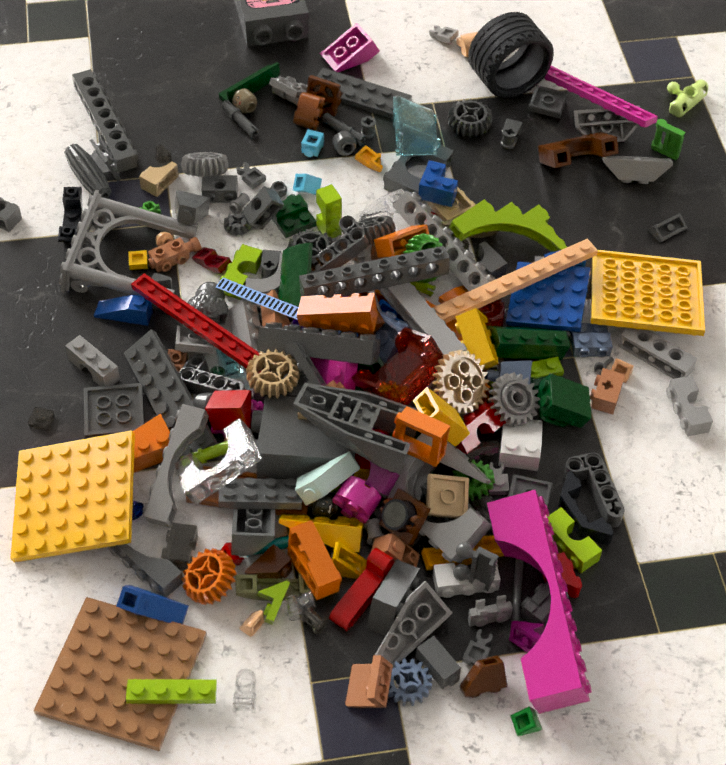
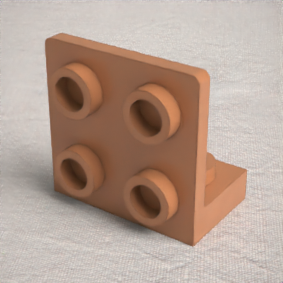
[345,655,393,708]

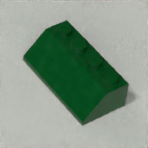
[486,326,570,360]

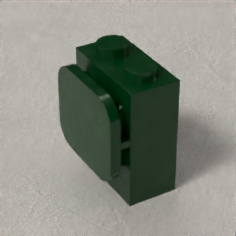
[538,373,592,428]

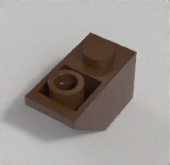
[459,656,508,698]

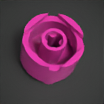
[332,476,382,523]

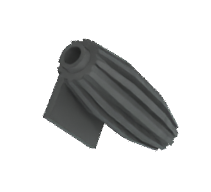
[64,139,120,199]

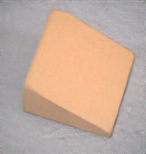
[239,610,264,637]

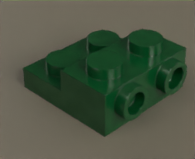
[272,194,316,238]

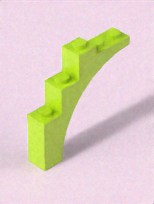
[449,199,567,252]

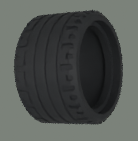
[468,12,554,98]

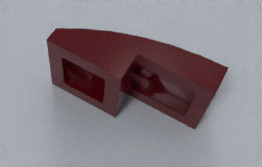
[192,247,232,274]

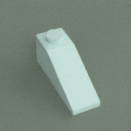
[295,451,360,505]

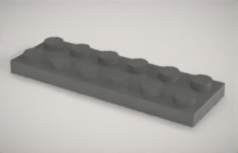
[317,68,412,121]

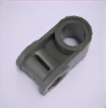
[500,118,523,149]
[261,249,281,279]

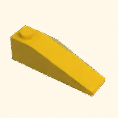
[279,514,364,553]

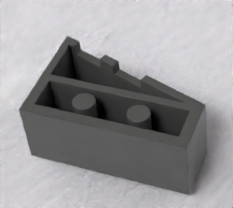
[366,559,421,636]

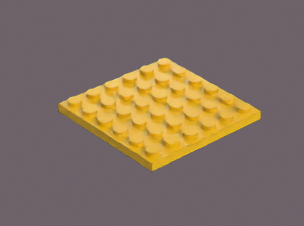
[591,250,705,336]
[10,430,135,562]

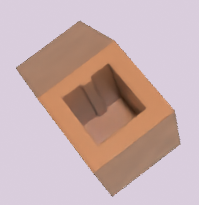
[371,533,420,567]

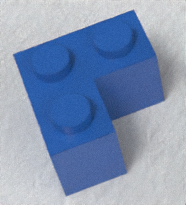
[418,160,458,207]

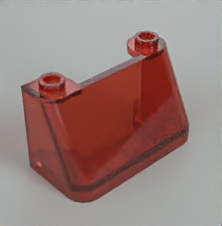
[351,327,444,406]

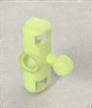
[667,79,709,117]

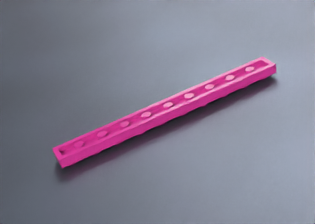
[544,66,658,127]

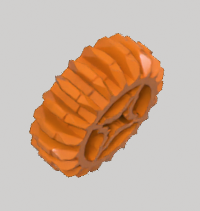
[181,548,237,605]

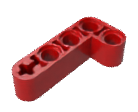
[329,548,394,631]

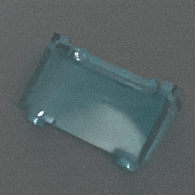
[393,96,440,156]

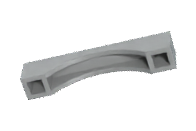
[143,404,209,528]

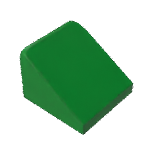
[510,706,542,736]

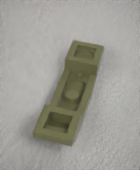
[235,574,315,601]

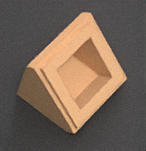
[611,358,634,383]

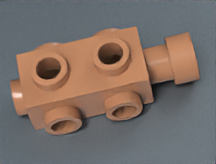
[147,237,202,272]

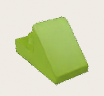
[257,581,290,625]

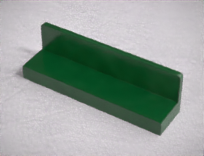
[219,62,280,104]

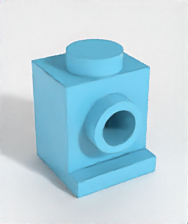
[301,129,324,157]

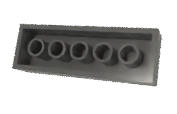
[257,322,381,365]

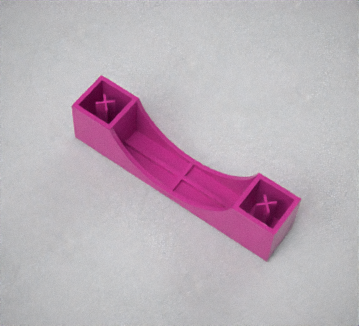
[487,490,592,714]

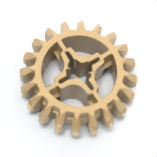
[246,349,300,399]

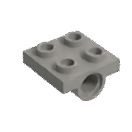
[269,76,307,105]

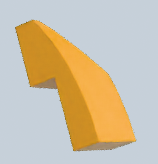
[354,145,383,172]

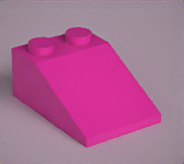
[320,23,380,72]
[310,357,358,390]

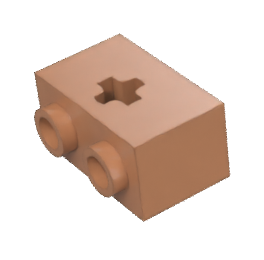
[590,368,625,415]

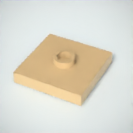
[426,474,469,519]

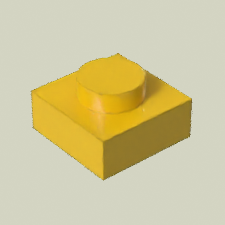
[128,250,148,270]

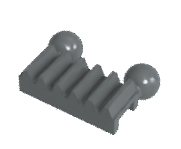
[453,542,499,591]

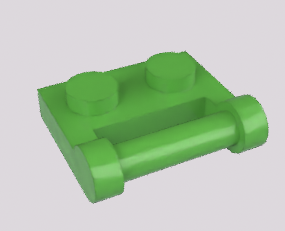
[651,119,685,160]

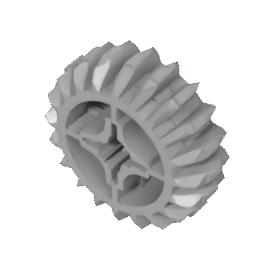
[181,152,228,177]

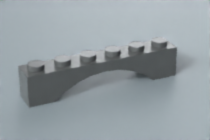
[108,544,183,597]

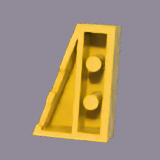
[455,308,499,371]

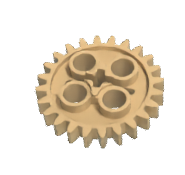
[432,350,489,414]

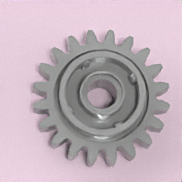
[488,372,540,427]

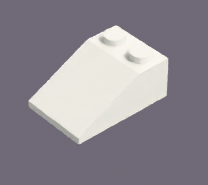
[498,420,542,471]

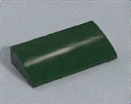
[279,242,313,322]

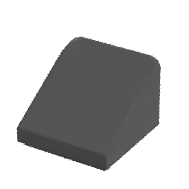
[152,273,173,289]

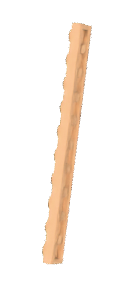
[433,239,598,323]

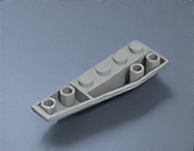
[228,299,266,375]

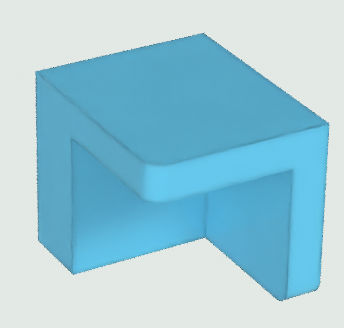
[292,174,322,195]

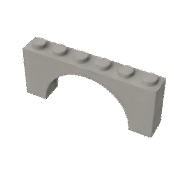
[379,454,492,564]

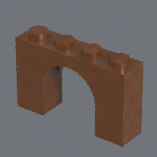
[538,132,619,168]

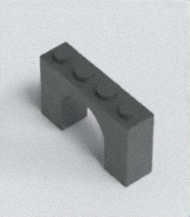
[383,135,454,202]

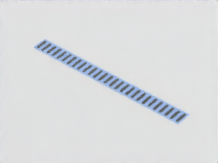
[216,277,345,334]

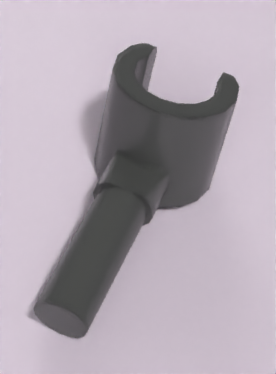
[594,357,614,375]

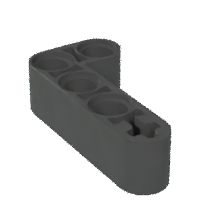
[311,215,369,273]
[179,353,246,395]
[564,453,625,528]

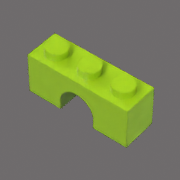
[316,184,342,239]
[219,244,262,300]
[548,507,602,573]

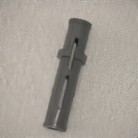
[221,100,259,138]
[322,113,366,146]

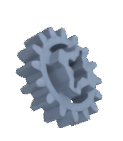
[388,658,432,706]

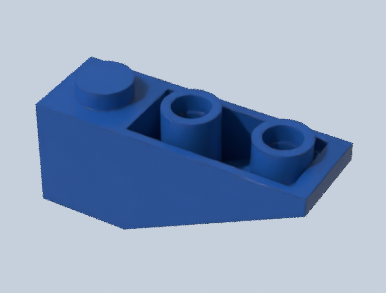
[116,585,189,624]

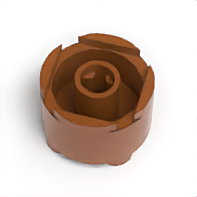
[293,92,325,130]

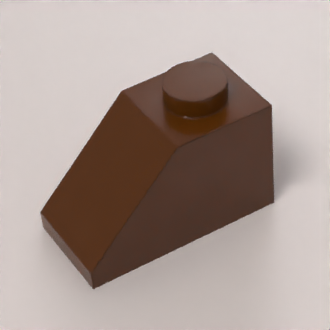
[244,544,292,579]

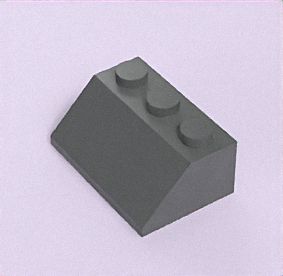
[231,509,275,556]

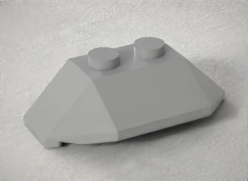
[573,105,640,142]
[602,156,673,184]

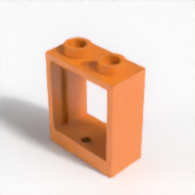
[392,406,450,467]

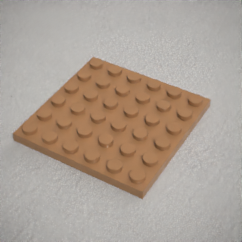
[34,597,207,751]

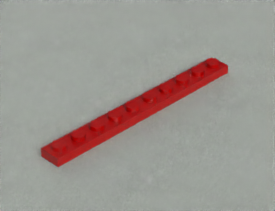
[131,273,265,373]

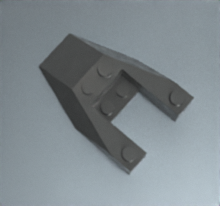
[293,383,418,474]

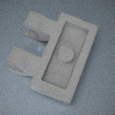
[468,595,513,627]

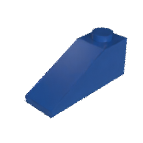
[94,295,153,326]

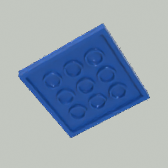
[506,262,591,332]

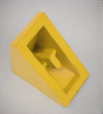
[332,541,367,579]

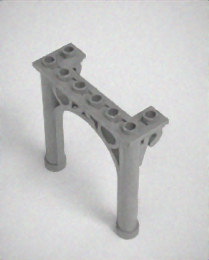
[59,190,198,296]

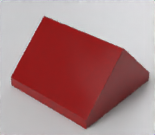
[205,390,252,430]

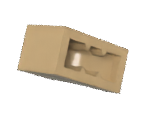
[139,162,179,197]

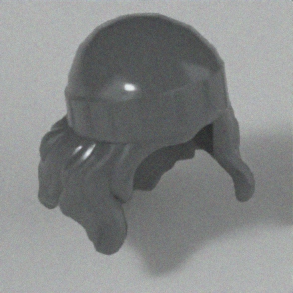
[188,282,228,325]

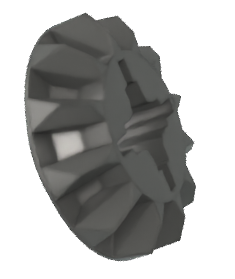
[223,212,252,235]

